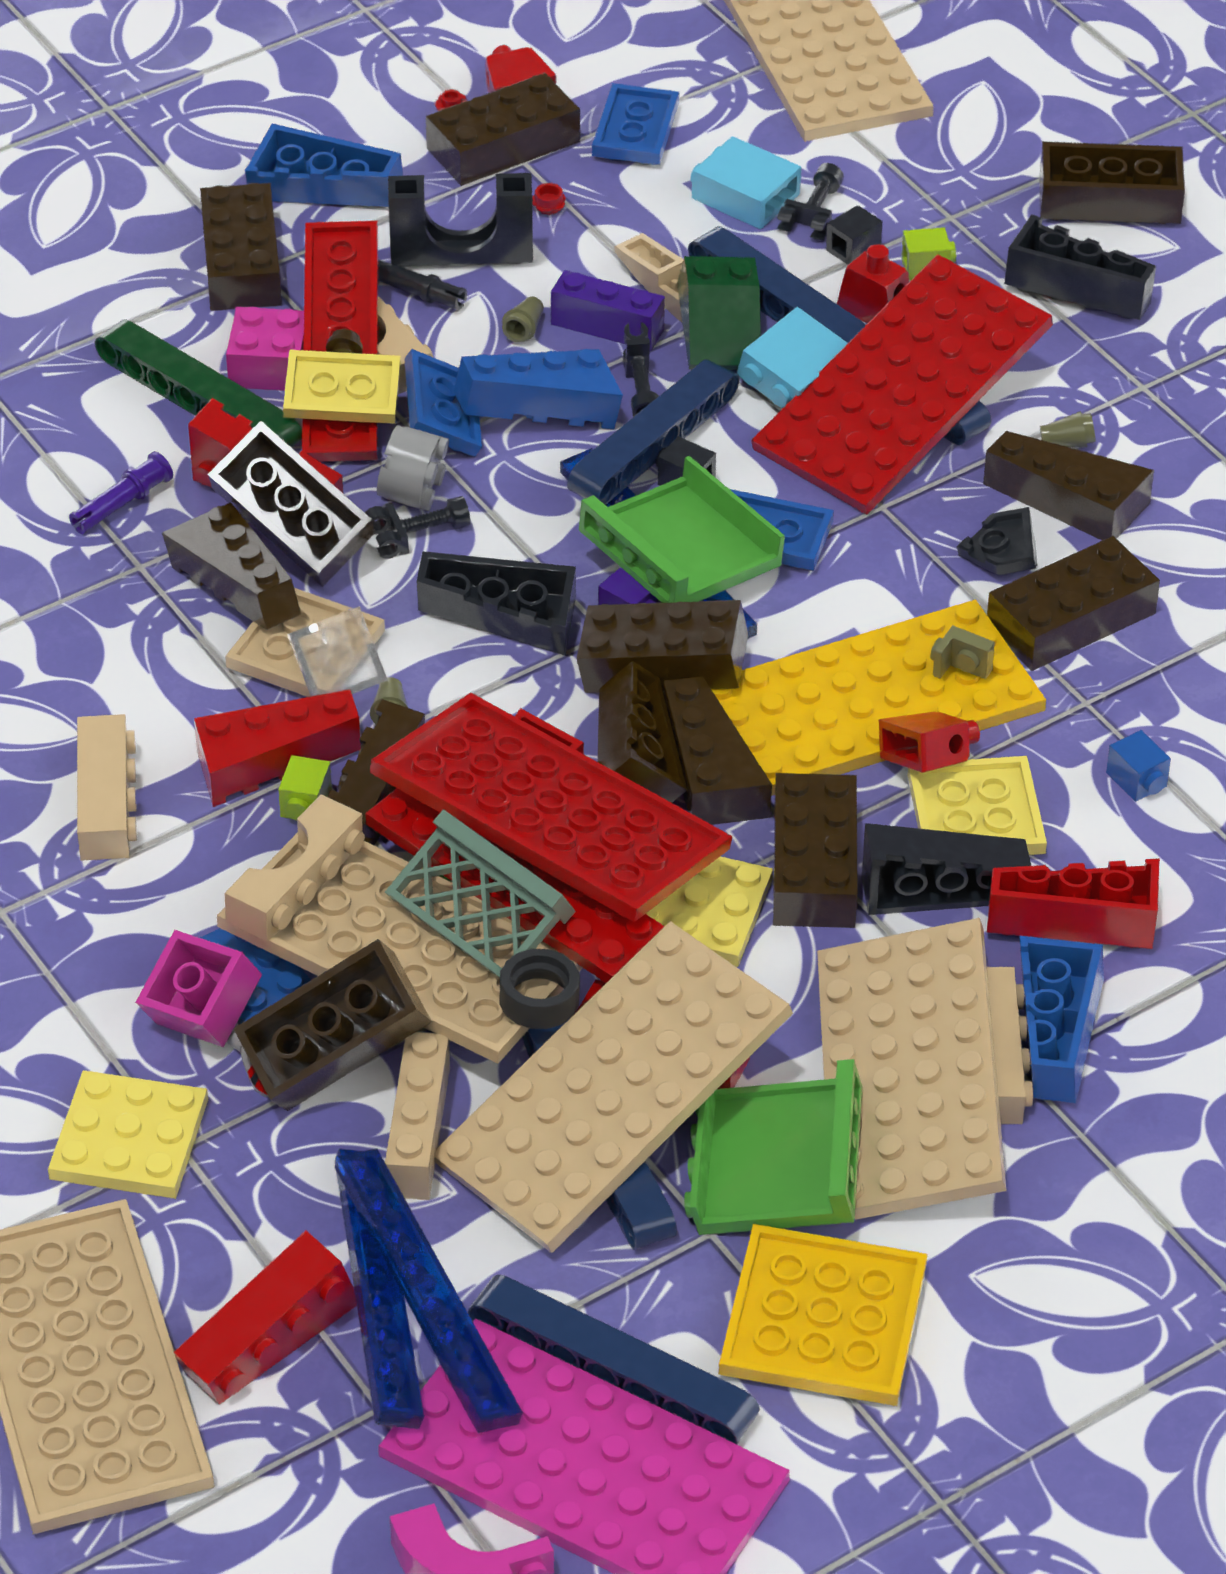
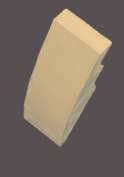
[614,233,683,323]

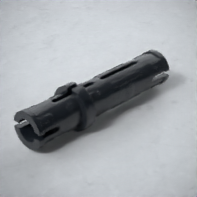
[378,259,467,310]

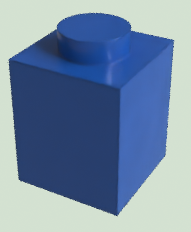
[1106,730,1171,802]

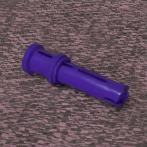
[69,451,174,534]

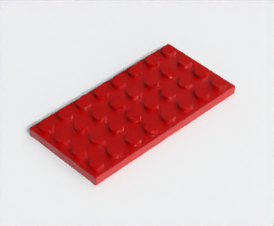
[751,254,1053,515]
[370,693,732,922]

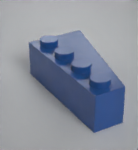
[244,123,403,207]
[454,349,623,430]
[1020,936,1104,1103]

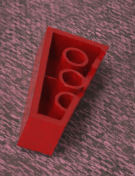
[194,689,361,807]

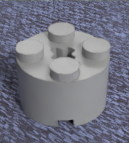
[377,425,449,511]

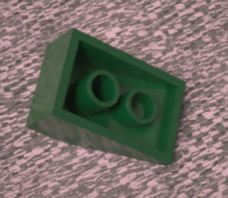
[677,256,761,370]

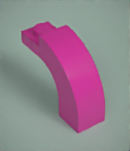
[390,1503,554,1574]

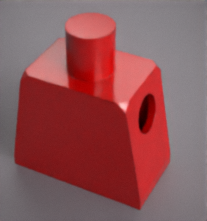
[485,45,556,93]
[837,244,909,324]
[879,712,980,773]

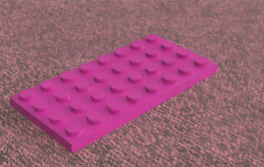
[379,1318,790,1574]

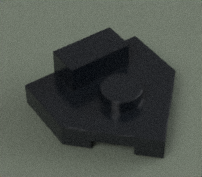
[956,507,1038,575]

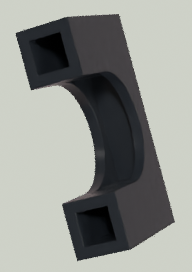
[388,173,533,266]

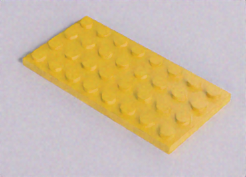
[711,599,1046,796]

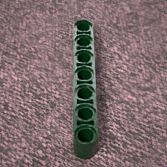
[95,319,302,448]

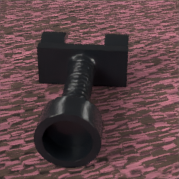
[777,163,844,241]
[623,322,659,417]
[365,496,471,559]

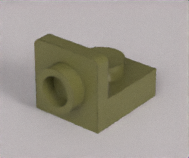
[930,625,995,679]

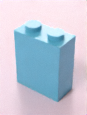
[690,136,801,230]
[737,307,848,408]

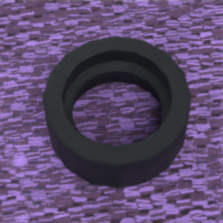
[499,949,580,1029]

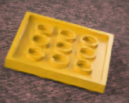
[718,1224,928,1406]

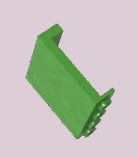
[579,456,785,603]
[684,1059,862,1235]

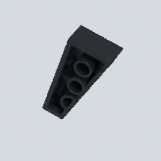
[1004,214,1156,320]
[416,551,576,656]
[861,823,1032,915]

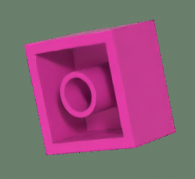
[226,307,304,391]
[135,930,262,1048]

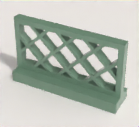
[385,809,575,978]

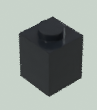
[826,205,883,265]
[656,436,716,486]

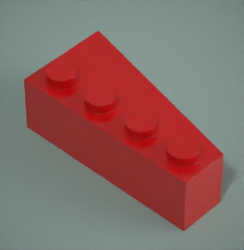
[188,398,343,493]
[987,858,1160,949]
[173,1230,361,1405]

